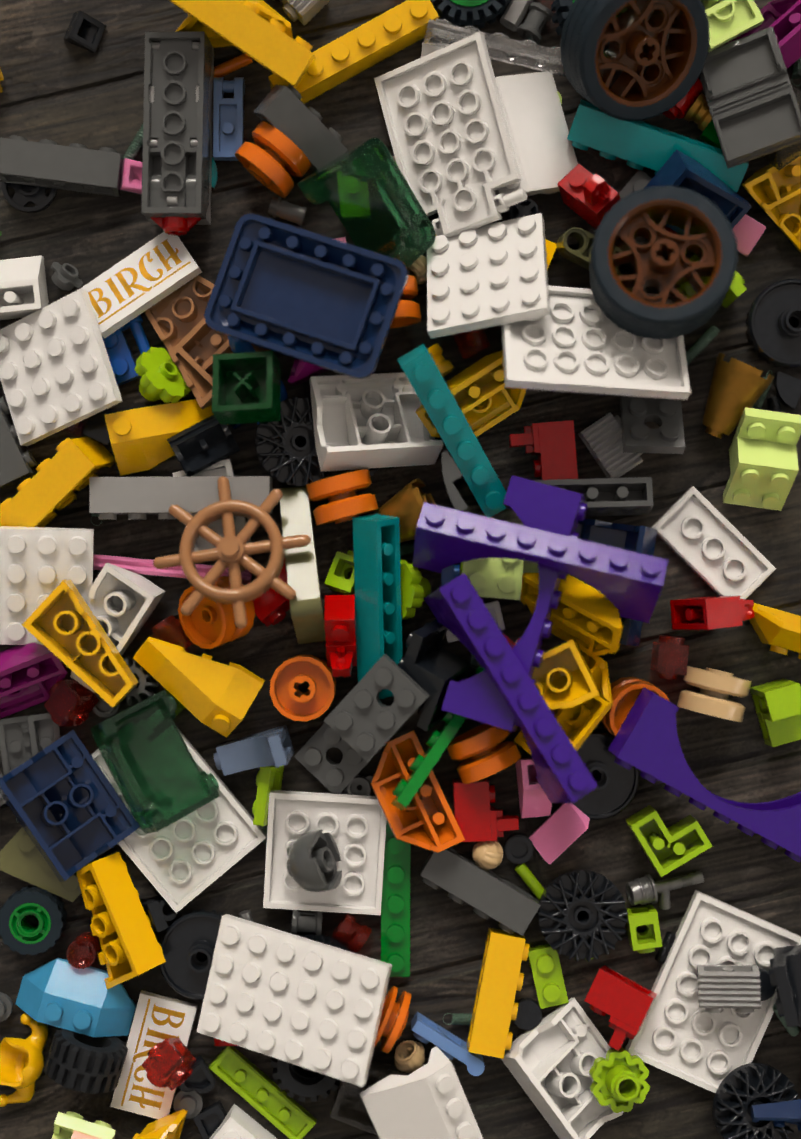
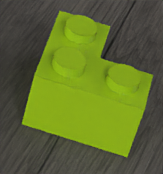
[750,678,801,747]
[625,805,713,877]

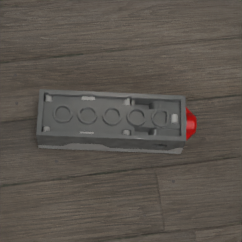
[141,31,214,236]

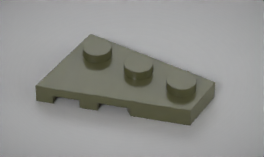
[0,827,81,902]

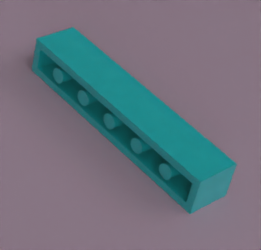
[567,100,749,193]
[397,344,507,518]
[352,513,403,699]

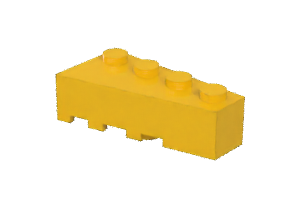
[0,436,116,527]
[22,580,139,707]
[76,852,166,990]

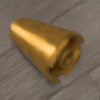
[702,352,775,439]
[373,478,437,543]

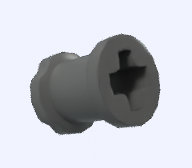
[517,2,553,44]
[291,910,323,935]

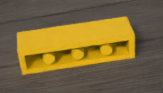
[466,928,529,1059]

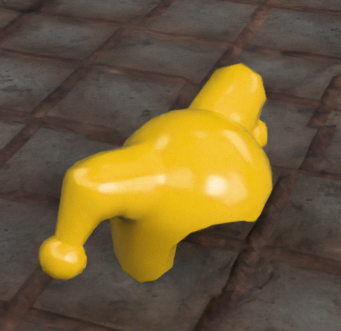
[0,1013,49,1107]

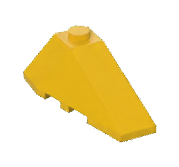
[104,399,229,476]
[133,637,265,738]
[532,639,600,710]

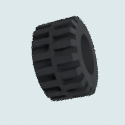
[44,1028,128,1093]
[271,1057,342,1102]

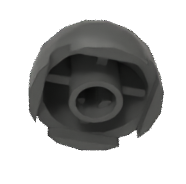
[287,829,342,892]

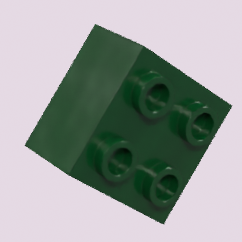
[212,351,281,425]

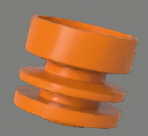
[374,986,412,1054]

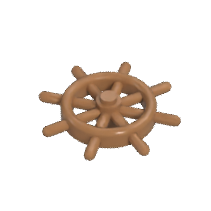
[153,476,311,629]

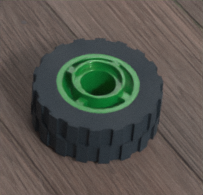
[0,886,67,956]

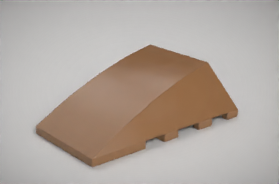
[145,275,272,410]

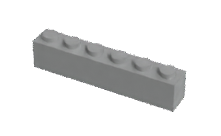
[89,476,273,520]

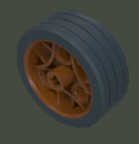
[560,0,709,121]
[589,185,738,339]

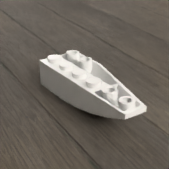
[0,255,49,320]

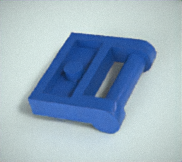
[102,315,150,386]

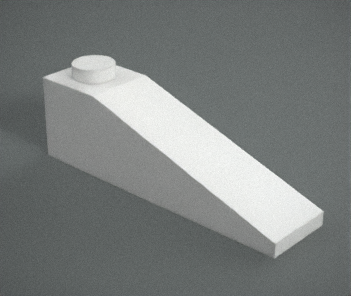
[70,563,165,693]

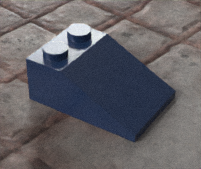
[644,149,752,236]

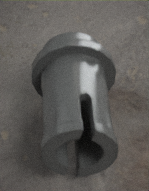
[268,196,307,226]

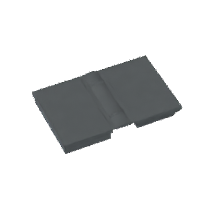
[699,26,801,169]

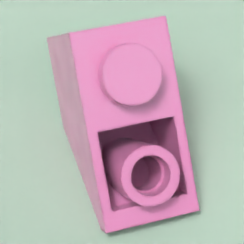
[515,758,552,818]

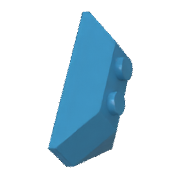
[15,957,137,1037]

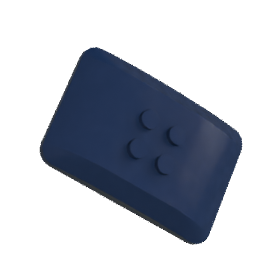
[204,214,408,379]

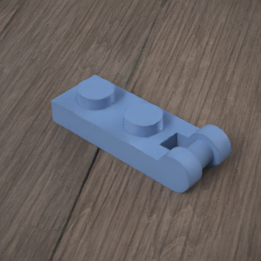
[213,77,245,161]
[411,1011,485,1076]

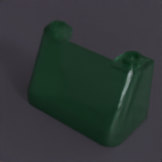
[297,138,436,268]
[91,690,220,834]

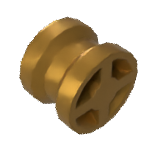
[684,93,712,132]

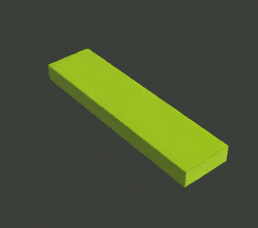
[209,1046,317,1139]

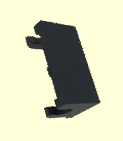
[167,415,240,477]

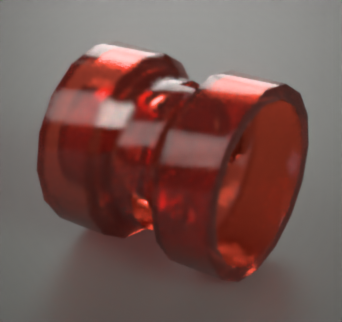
[331,913,372,954]
[66,932,102,969]

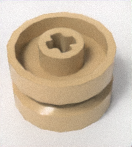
[677,665,752,722]

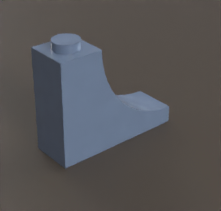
[213,725,295,776]

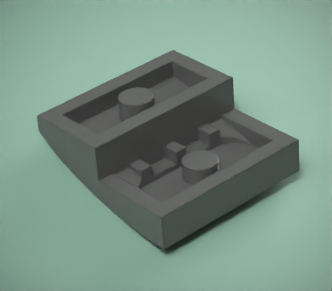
[442,450,468,512]
[0,711,61,775]

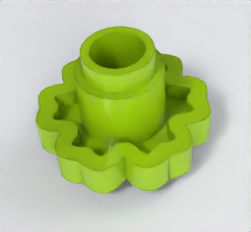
[134,347,191,403]
[400,560,431,620]
[589,1048,650,1113]

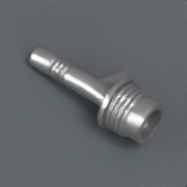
[626,871,704,910]

